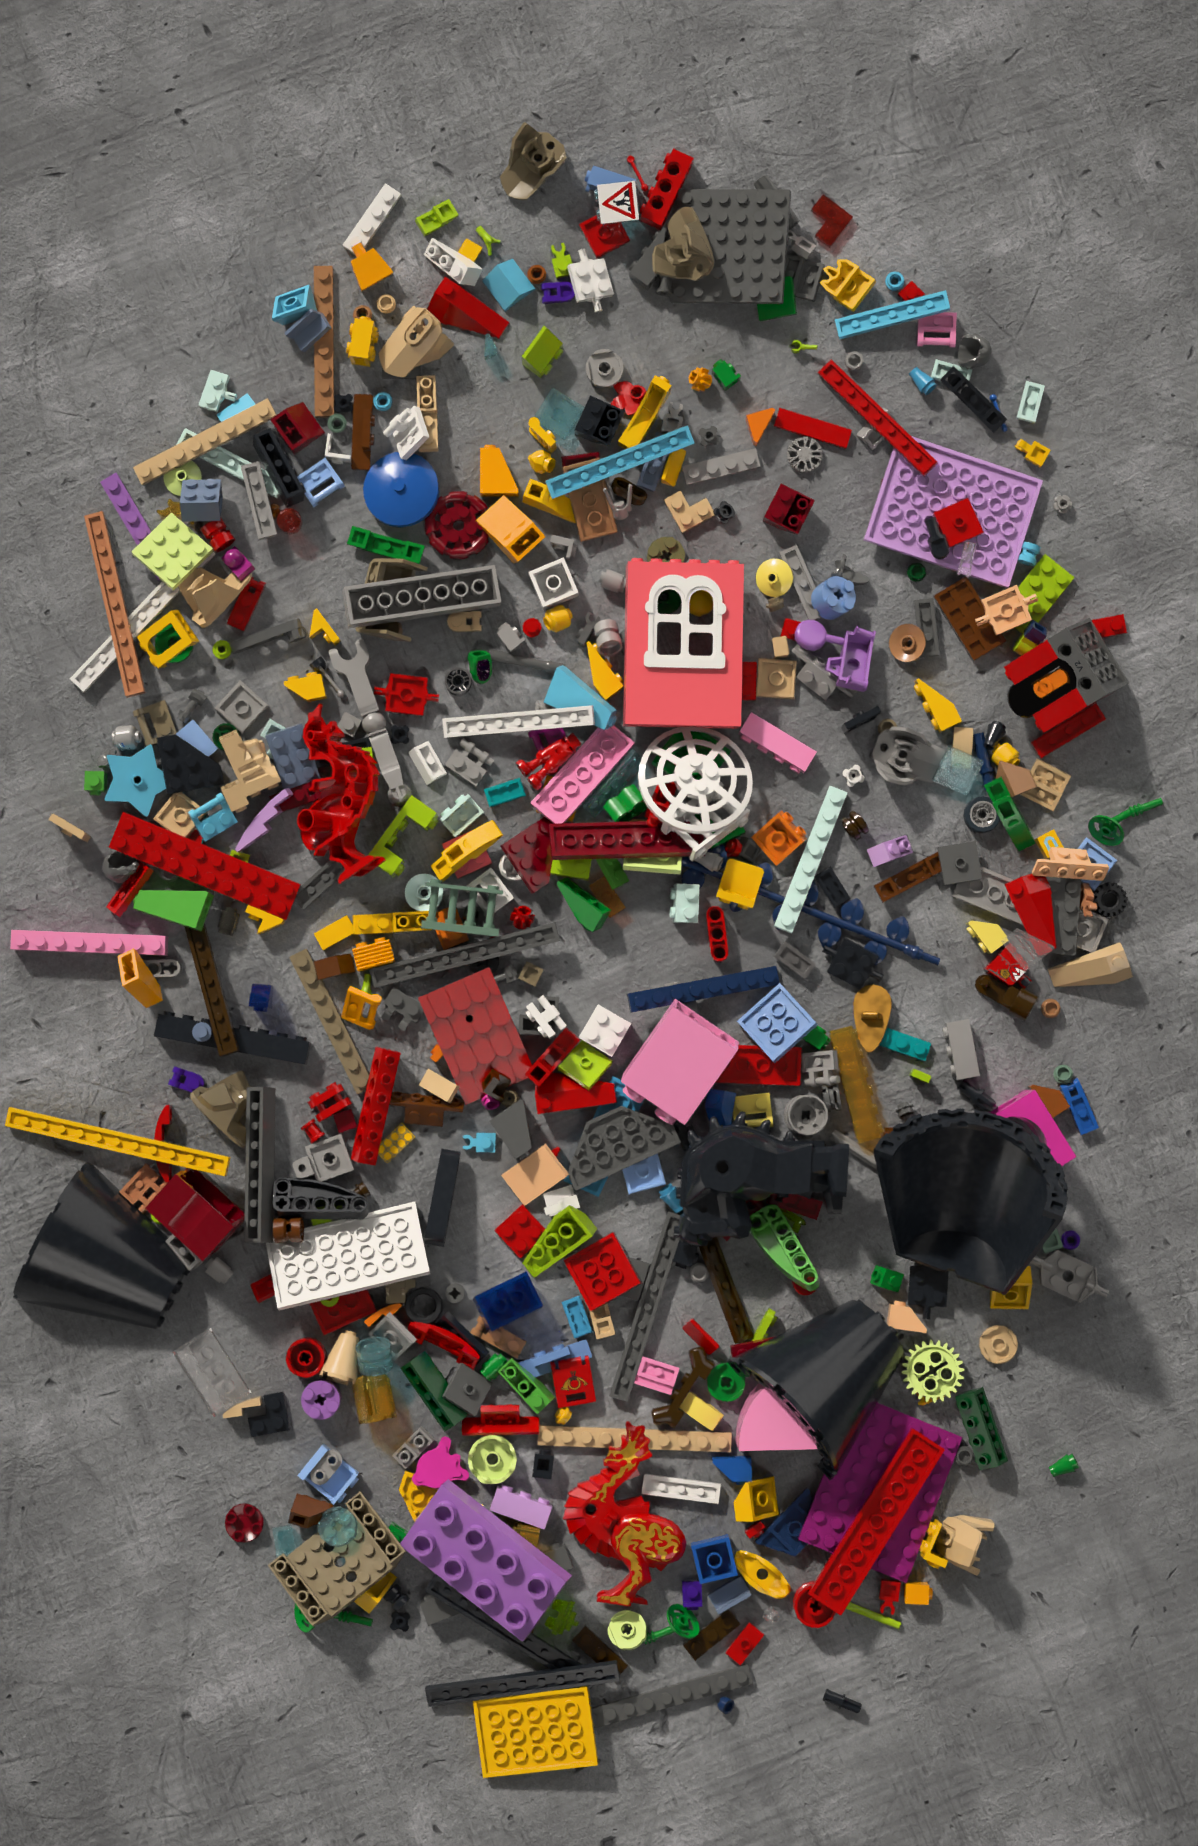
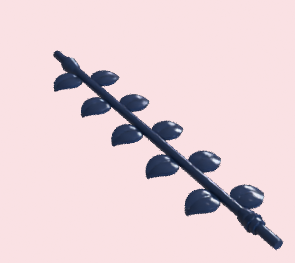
[681,845,940,966]

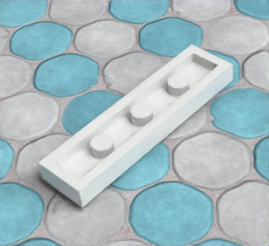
[343,183,401,255]
[641,1474,721,1504]

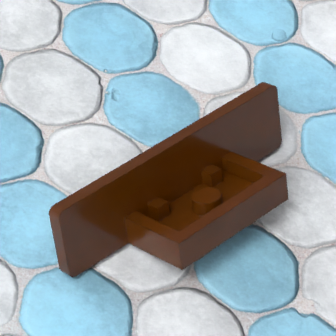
[351,394,375,470]
[389,1091,465,1127]

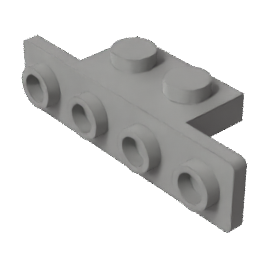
[792,644,857,700]

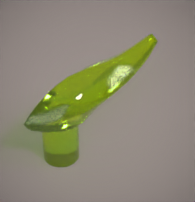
[780,1208,806,1233]

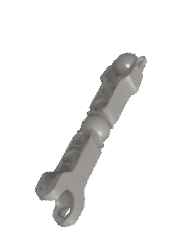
[329,638,412,807]

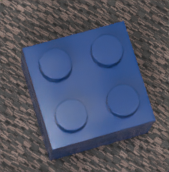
[691,1534,738,1584]

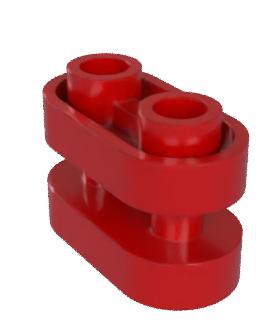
[307,1082,352,1122]

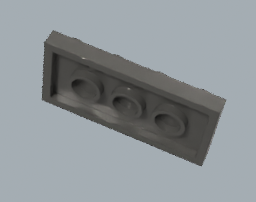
[1036,877,1082,956]

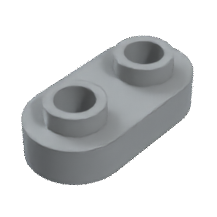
[310,1449,343,1485]

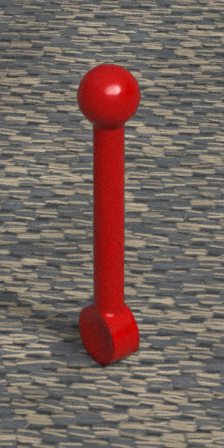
[627,155,649,192]

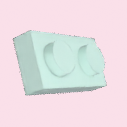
[1016,381,1045,423]

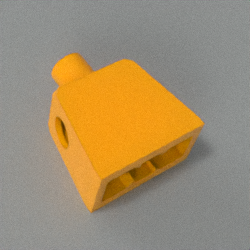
[350,242,393,292]

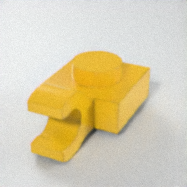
[1015,439,1051,467]

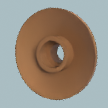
[889,624,926,662]

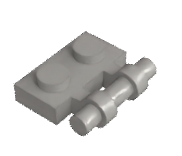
[445,738,495,787]
[801,1050,840,1087]

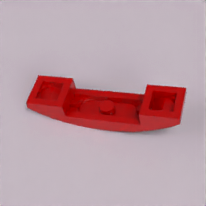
[154,1105,172,1182]
[407,1322,480,1370]

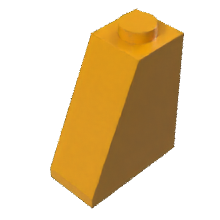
[480,445,519,497]
[117,948,163,1008]

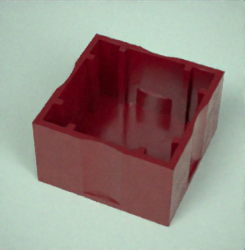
[145,1168,245,1261]

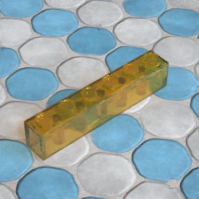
[829,1026,883,1143]

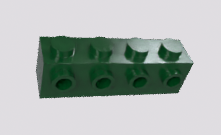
[400,1351,469,1432]
[955,1387,1008,1470]

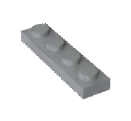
[682,448,760,486]
[241,461,278,540]
[779,545,822,620]

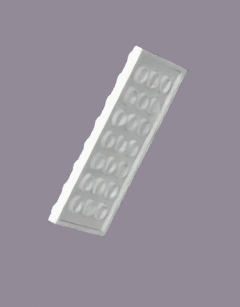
[266,1202,430,1311]

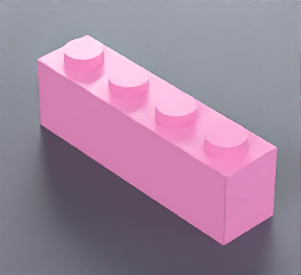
[739,712,817,774]

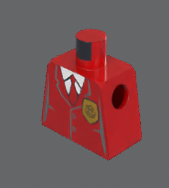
[984,942,1032,989]

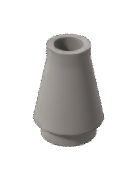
[694,852,723,872]

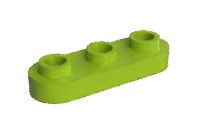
[751,1308,777,1341]

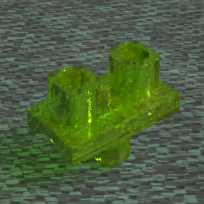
[545,1599,579,1635]

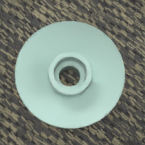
[405,874,443,911]

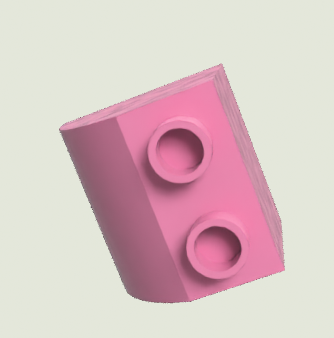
[736,1383,817,1451]

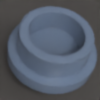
[192,1022,212,1042]

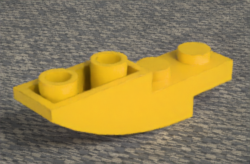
[431,820,504,882]
[352,911,432,935]

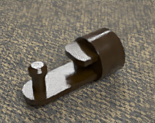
[975,975,1038,1022]

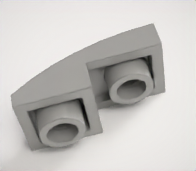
[392,1426,435,1469]

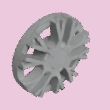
[787,437,823,473]

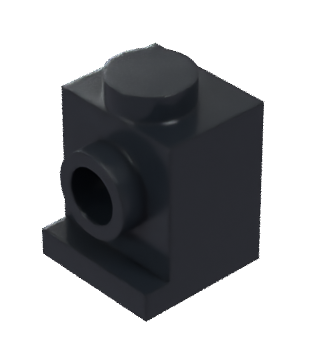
[532,1449,554,1479]

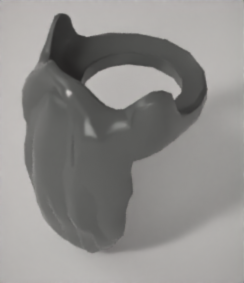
[831,554,870,586]

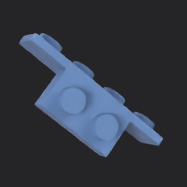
[518,1339,592,1377]

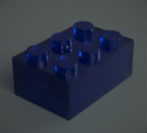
[472,1271,543,1334]

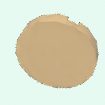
[979,1325,1018,1364]

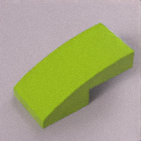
[415,199,459,237]

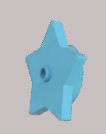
[104,744,166,817]

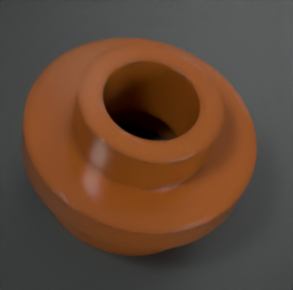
[527,265,546,284]

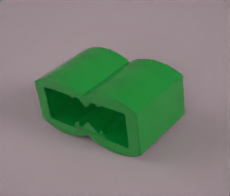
[603,784,648,822]

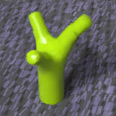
[476,226,500,256]
[361,974,372,995]

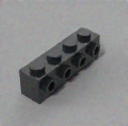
[253,428,306,508]

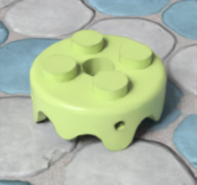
[468,1435,517,1484]

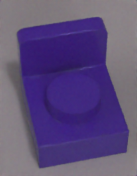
[682,1580,703,1610]

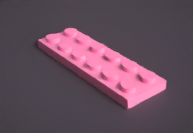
[531,726,635,824]

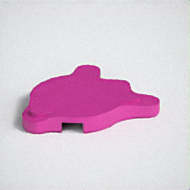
[412,1436,469,1489]

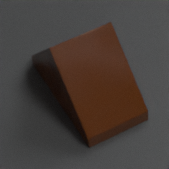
[313,954,355,980]

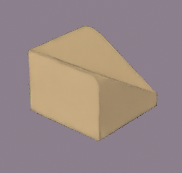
[772,636,789,659]

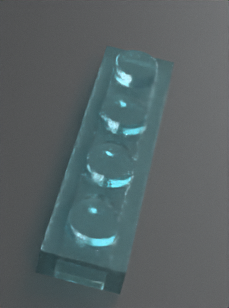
[581,749,642,818]

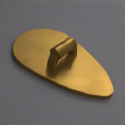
[853,984,892,1053]

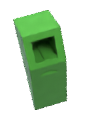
[498,1358,556,1414]

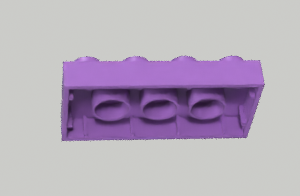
[400,1479,572,1642]

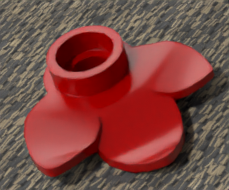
[611,381,646,416]

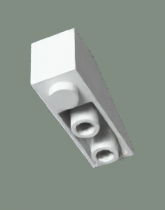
[424,238,483,286]

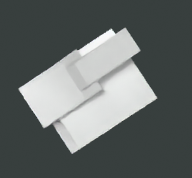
[543,1185,580,1217]

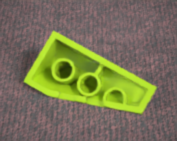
[522,1205,597,1278]

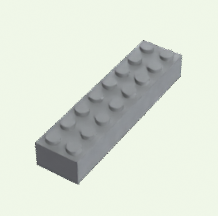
[342,565,501,629]

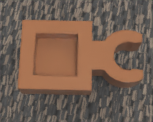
[1079,883,1097,917]

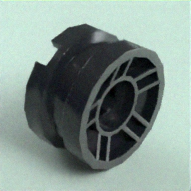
[445,668,472,696]

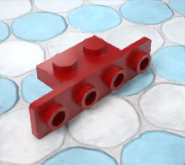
[462,1404,539,1436]

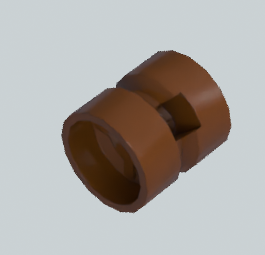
[273,1217,304,1243]

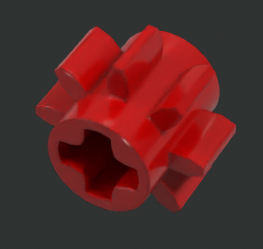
[510,906,535,930]

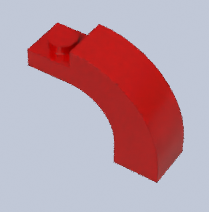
[525,1027,580,1087]

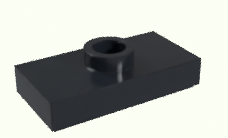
[814,866,851,909]

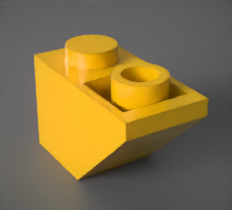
[284,672,327,702]

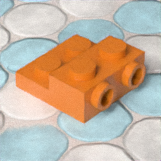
[751,810,807,866]

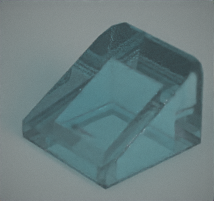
[484,334,498,360]

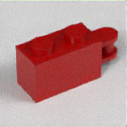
[645,782,677,828]

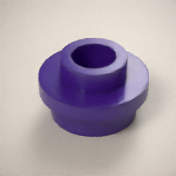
[1061,1230,1080,1250]

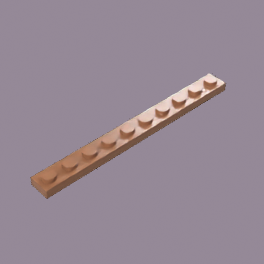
[84,511,146,698]

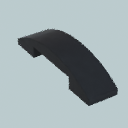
[940,366,1007,433]

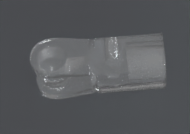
[957,541,977,578]

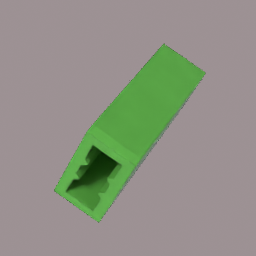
[133,890,214,932]

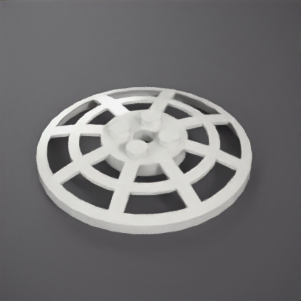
[638,726,753,834]

